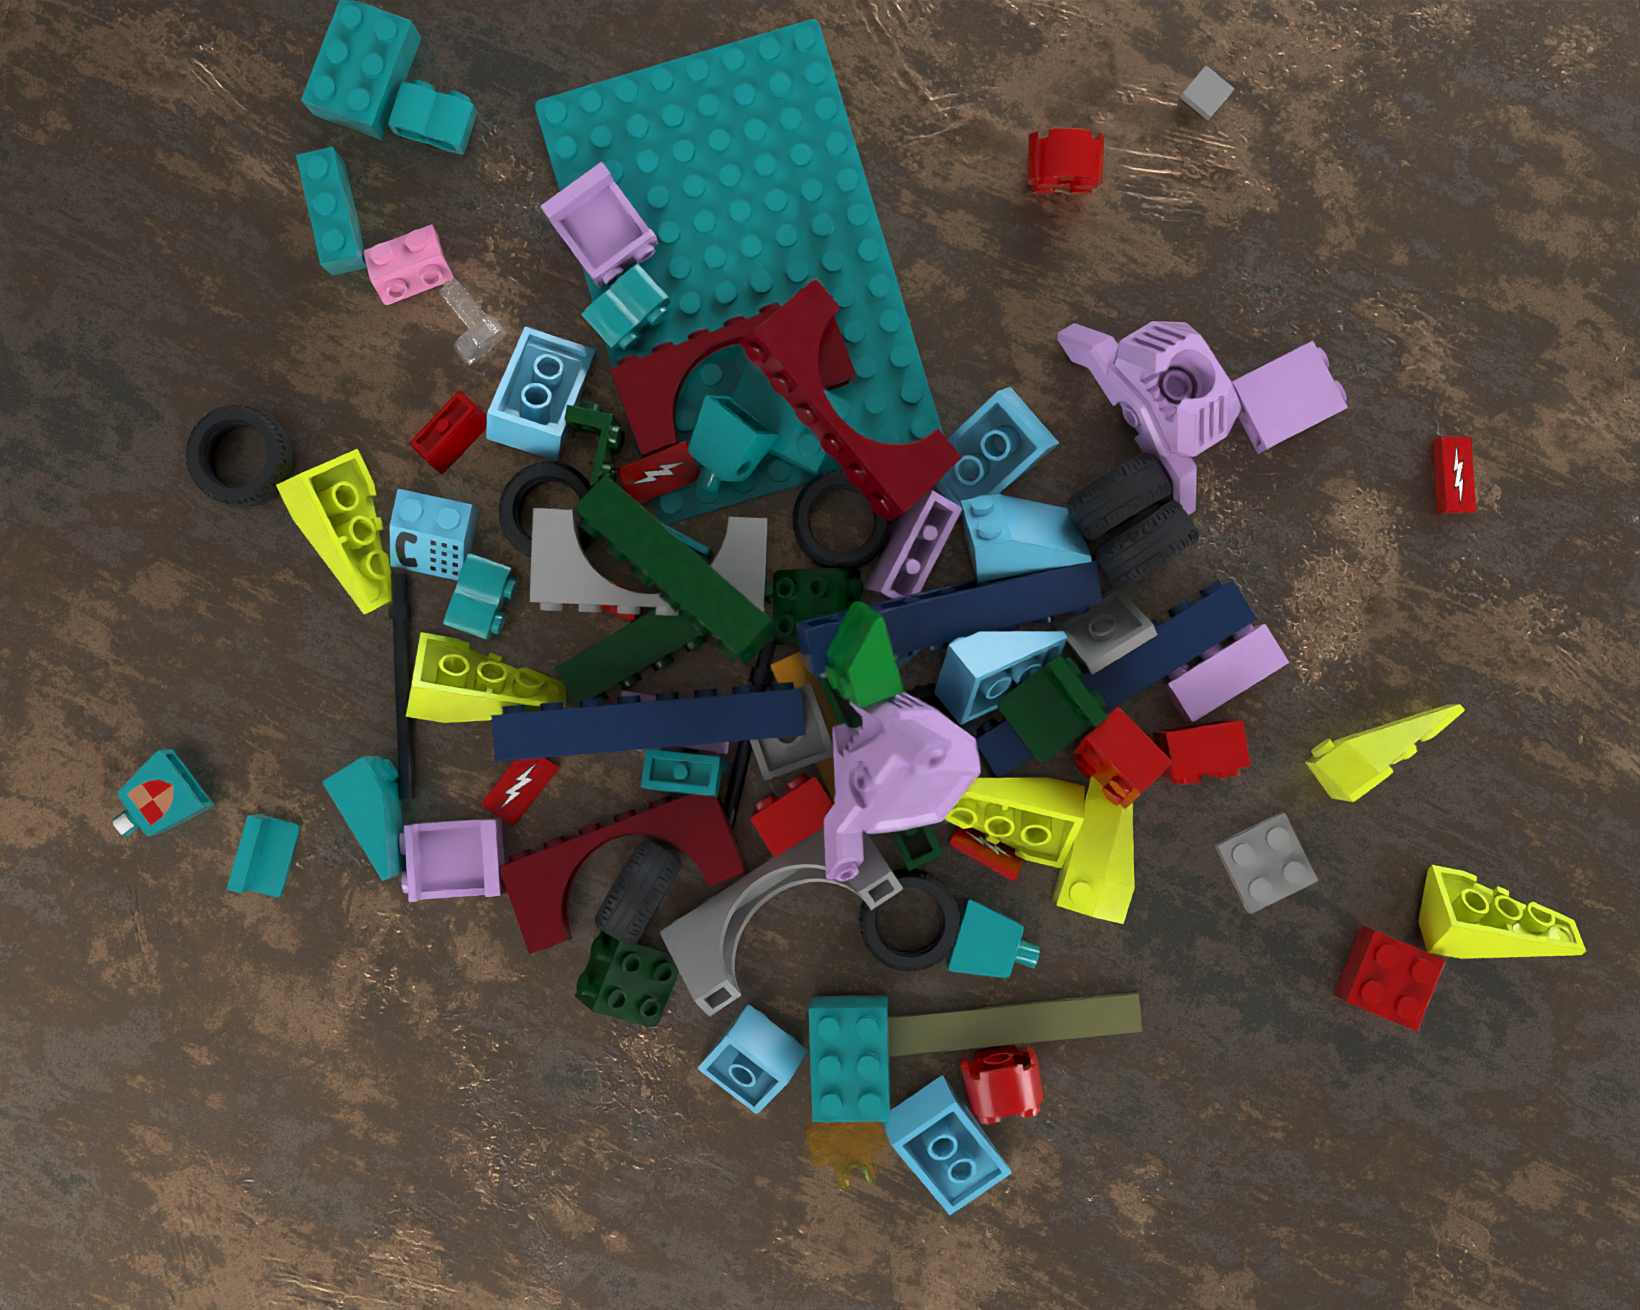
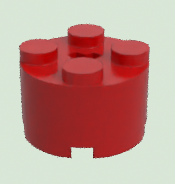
[1027,128,1104,196]
[960,1044,1045,1124]

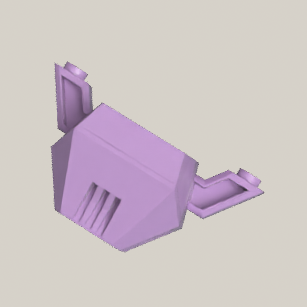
[1057,321,1241,515]
[824,692,981,881]

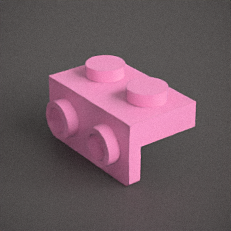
[363,224,453,305]

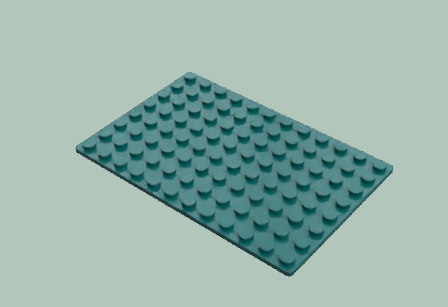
[535,19,943,525]

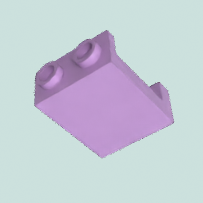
[540,162,659,288]
[1232,341,1348,454]
[399,818,507,902]

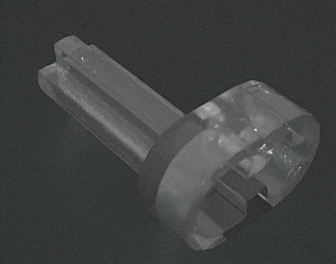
[439,278,507,364]

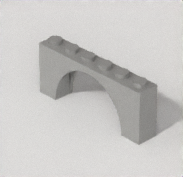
[530,508,767,616]
[660,827,903,1017]

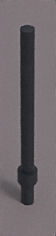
[388,573,415,799]
[724,640,776,831]

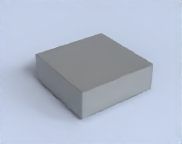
[1180,65,1235,121]

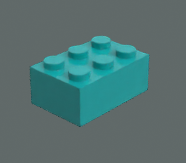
[301,0,422,141]
[809,995,891,1122]

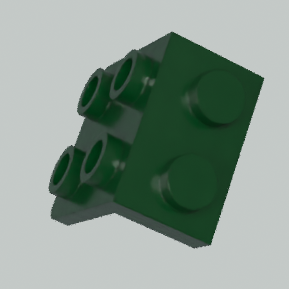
[564,401,625,490]
[773,568,863,645]
[997,655,1108,762]
[575,930,679,1027]

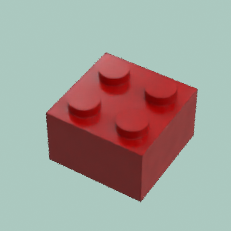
[1072,707,1174,809]
[1152,720,1251,785]
[750,772,834,858]
[1333,925,1446,1031]

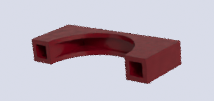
[739,277,962,522]
[610,302,857,458]
[499,794,748,954]

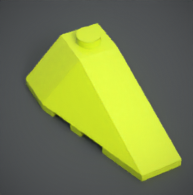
[276,449,392,614]
[406,632,567,723]
[1305,704,1465,802]
[1051,776,1135,924]
[944,777,1085,868]
[1418,865,1586,959]

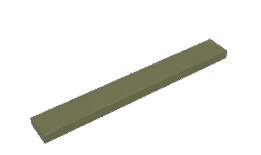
[888,992,1143,1057]

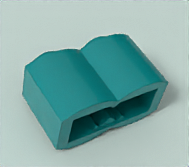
[388,80,477,155]
[581,263,671,353]
[443,553,519,640]

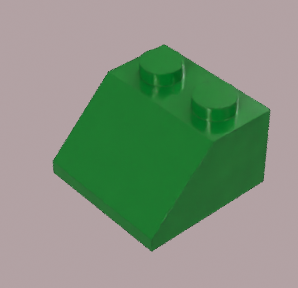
[825,601,904,708]

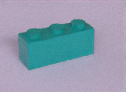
[296,146,367,276]

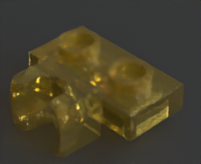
[803,1122,887,1192]

